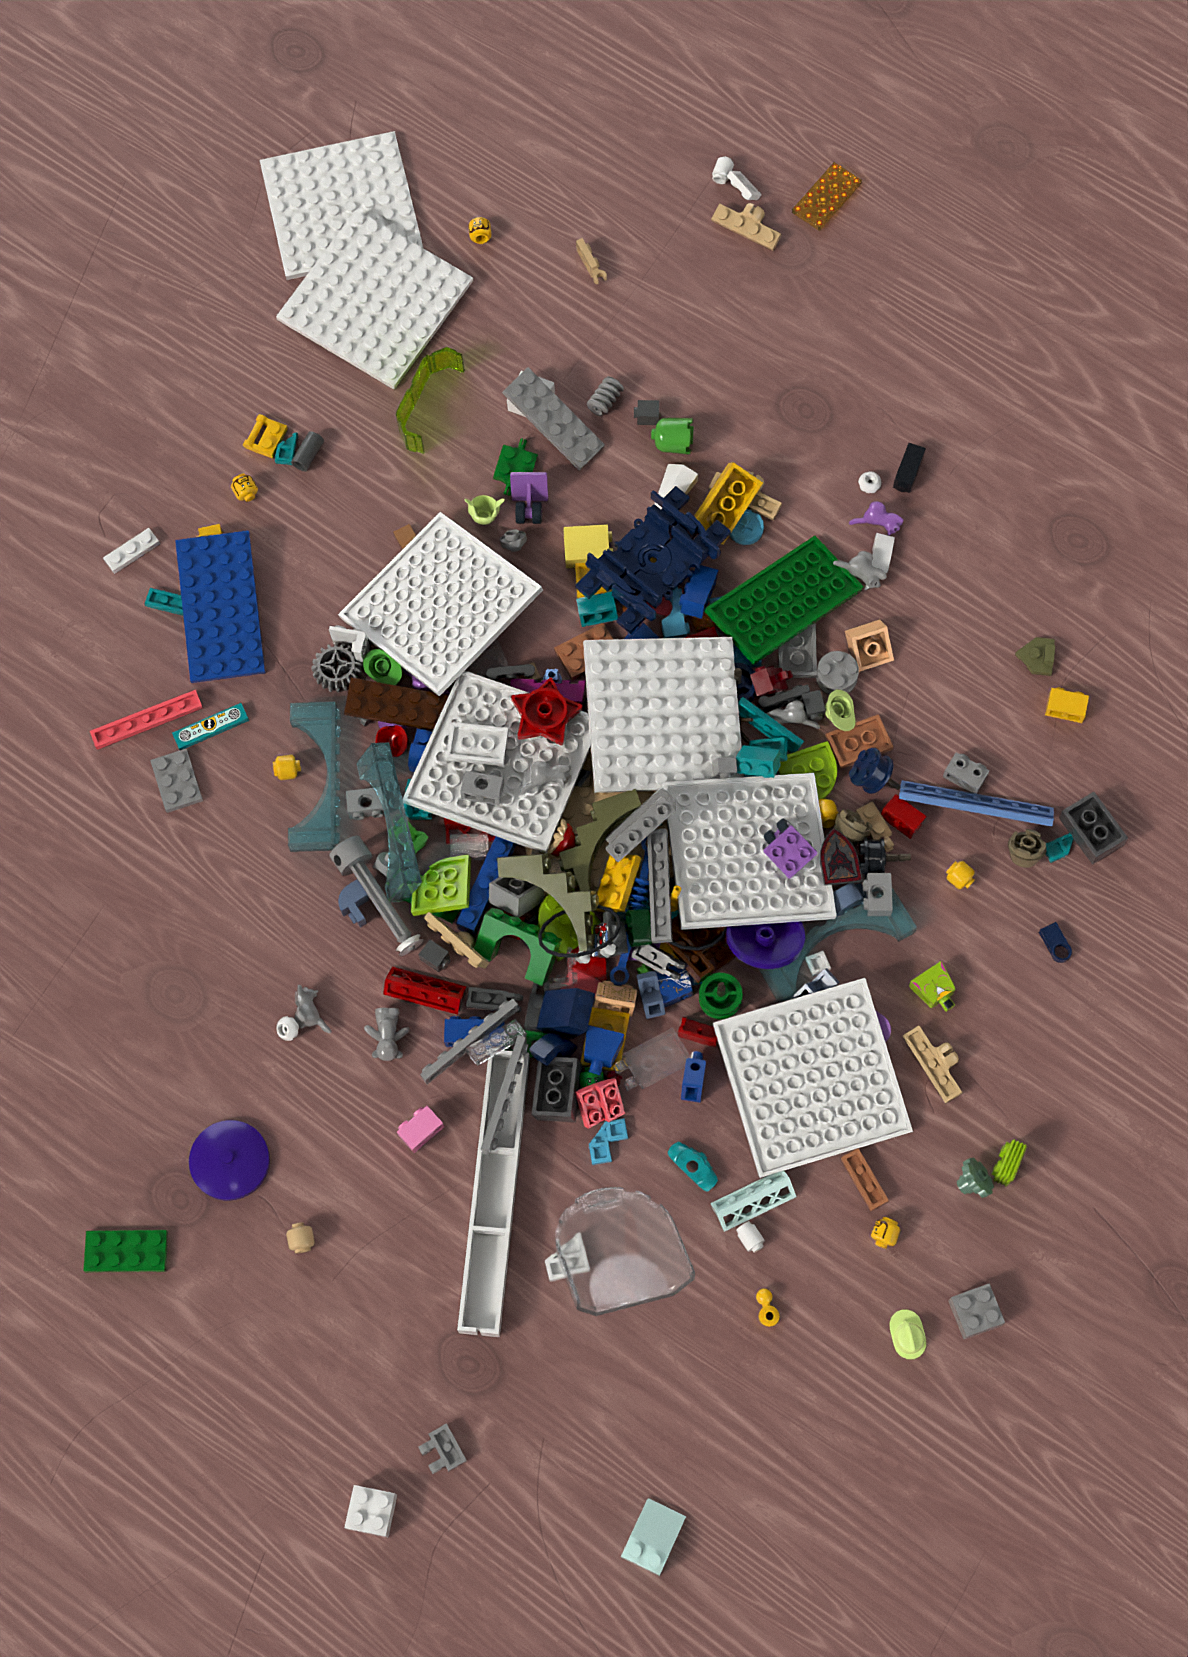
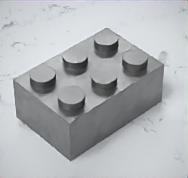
[1059,792,1128,865]
[532,1057,583,1123]

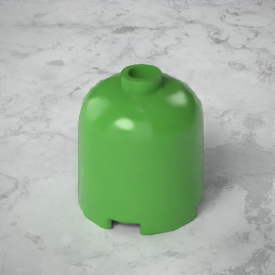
[651,418,694,455]

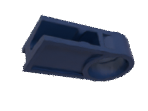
[1038,922,1072,963]

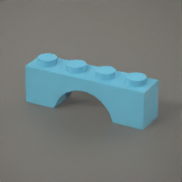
[661,587,690,638]

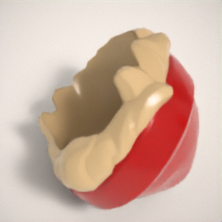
[547,818,576,857]

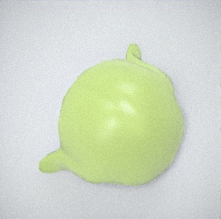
[464,495,505,525]

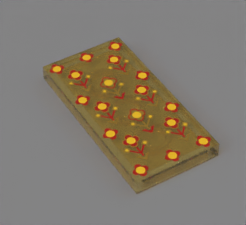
[792,162,862,231]

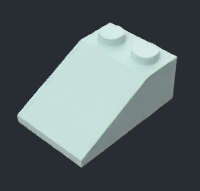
[621,1498,686,1576]

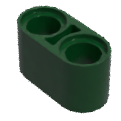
[626,908,652,947]

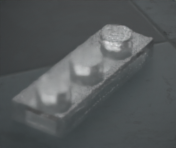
[466,1019,527,1066]

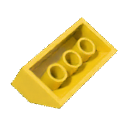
[694,462,763,545]

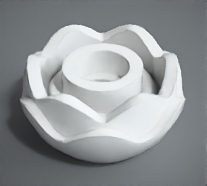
[858,471,881,493]
[276,1016,299,1041]

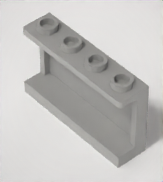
[605,786,676,862]

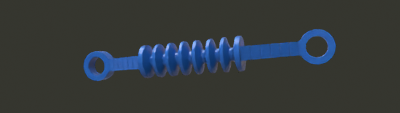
[609,837,650,986]

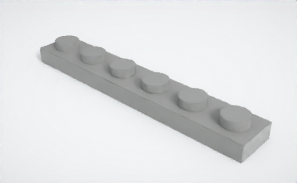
[647,828,672,943]
[420,999,519,1085]
[481,1035,529,1155]

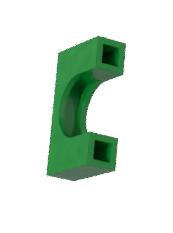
[474,908,562,986]

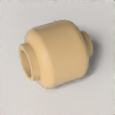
[286,1222,315,1254]

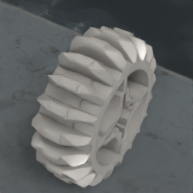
[311,642,363,693]

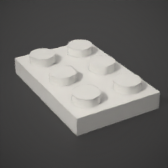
[446,722,509,766]

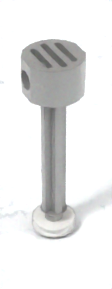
[329,835,424,956]

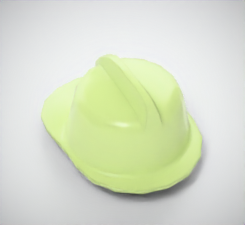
[825,690,855,731]
[889,1310,926,1359]

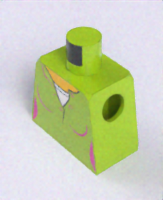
[909,961,956,1012]

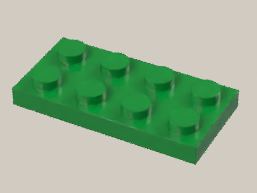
[83,1230,168,1273]

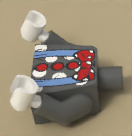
[575,911,628,964]

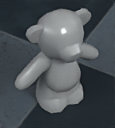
[364,1008,410,1061]

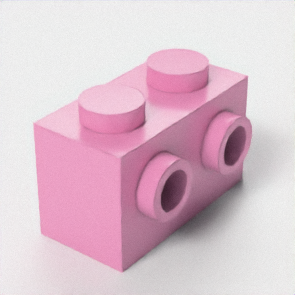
[397,1106,444,1153]

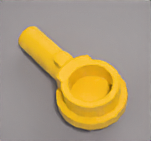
[670,885,681,912]

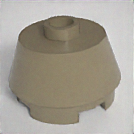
[834,809,872,845]
[1008,829,1046,868]

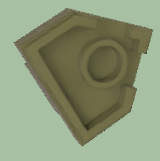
[1015,637,1055,676]

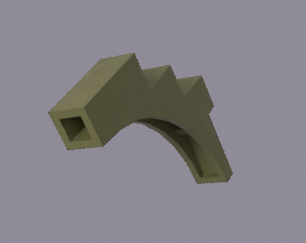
[558,788,641,891]
[497,854,599,951]

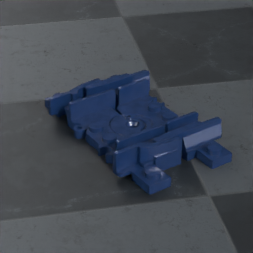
[575,486,731,634]

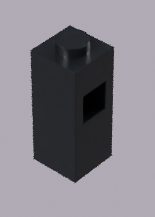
[893,443,926,493]

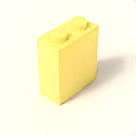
[564,525,613,568]

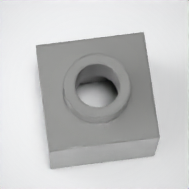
[712,757,737,779]

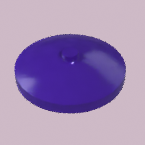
[726,921,805,969]
[189,1120,270,1201]

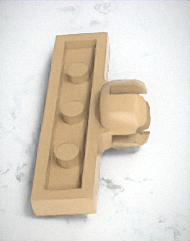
[711,203,782,251]
[709,471,782,521]
[424,912,489,969]
[903,1026,962,1104]

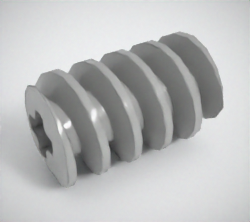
[587,376,624,416]

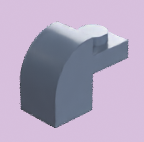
[338,879,369,928]
[833,883,867,917]
[792,968,840,999]
[636,971,666,1019]

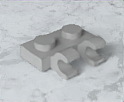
[419,1423,467,1474]

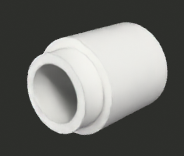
[712,156,734,184]
[736,1221,765,1253]

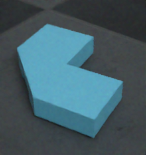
[589,1118,628,1165]

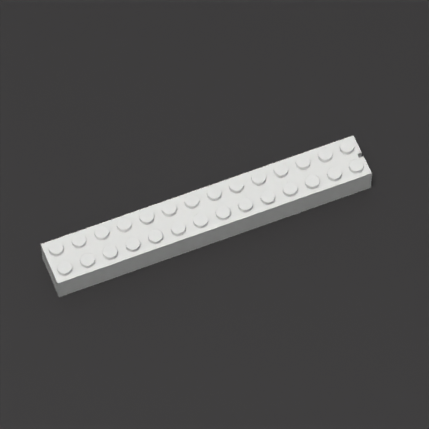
[457,1049,530,1337]

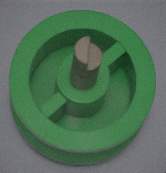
[699,973,743,1020]

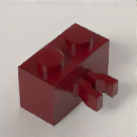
[750,665,793,696]

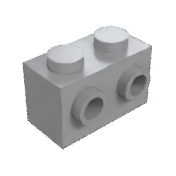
[943,752,990,794]

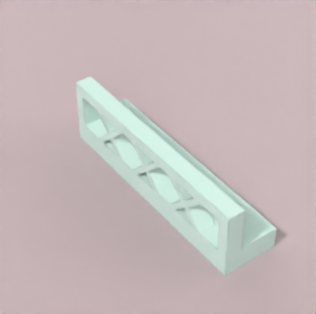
[710,1171,797,1232]

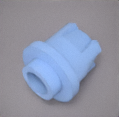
[543,668,562,683]

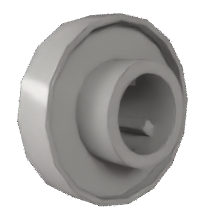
[499,529,527,552]

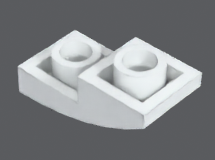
[872,533,895,573]

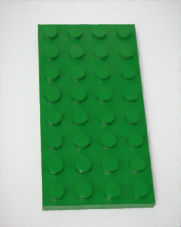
[704,535,864,665]

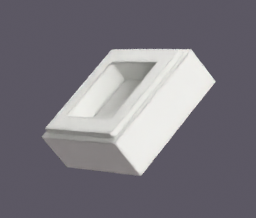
[805,950,831,977]

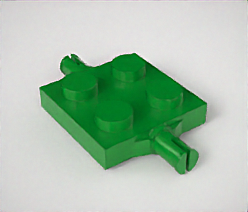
[493,438,538,496]

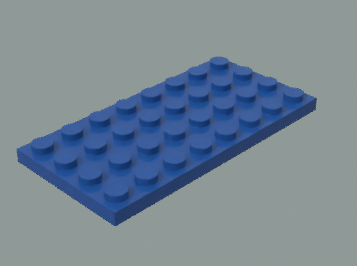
[175,530,266,683]

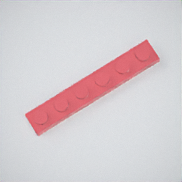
[90,690,203,750]

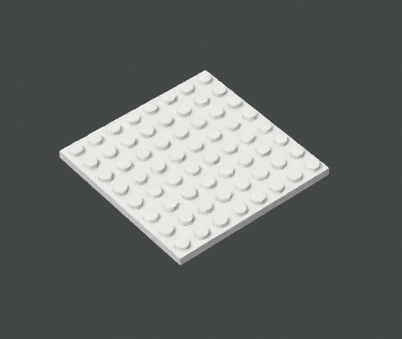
[260,131,423,280]
[276,209,473,390]
[338,512,543,696]
[583,637,744,793]
[402,671,591,854]
[662,773,837,930]
[712,978,913,1178]

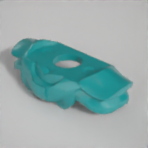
[668,1142,718,1192]

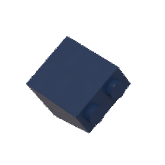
[536,988,595,1039]

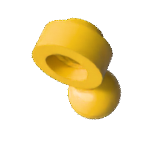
[756,1288,780,1327]

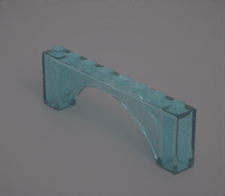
[288,702,341,852]
[356,742,422,902]
[758,888,917,1003]

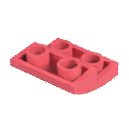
[575,1078,625,1129]

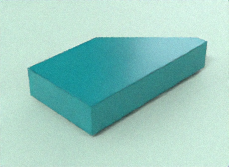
[1046,833,1073,863]

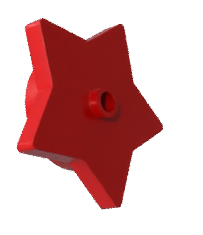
[511,677,583,746]

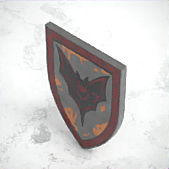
[820,828,863,886]

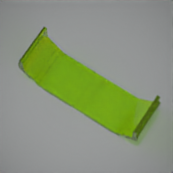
[396,347,465,454]

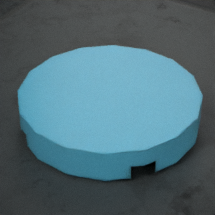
[729,509,764,545]

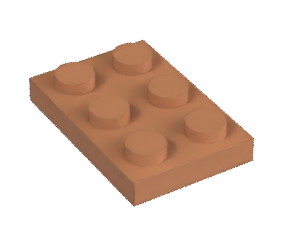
[554,623,613,680]
[826,714,893,769]

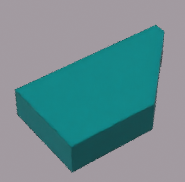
[275,432,298,465]

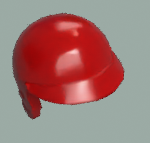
[375,725,408,757]

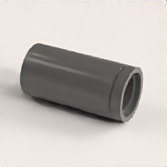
[291,431,324,472]

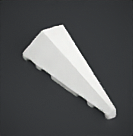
[655,464,698,509]

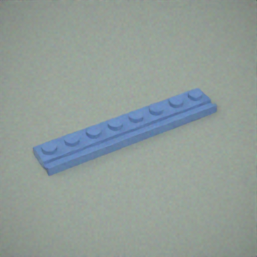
[899,780,1054,826]

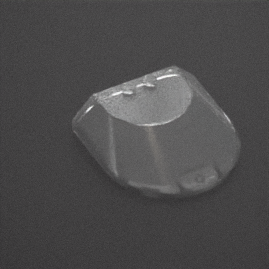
[555,1187,695,1316]

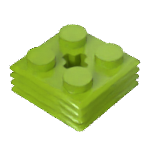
[991,1139,1027,1187]

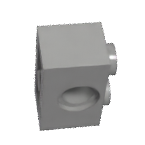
[460,770,504,806]
[346,787,388,820]
[863,873,893,916]

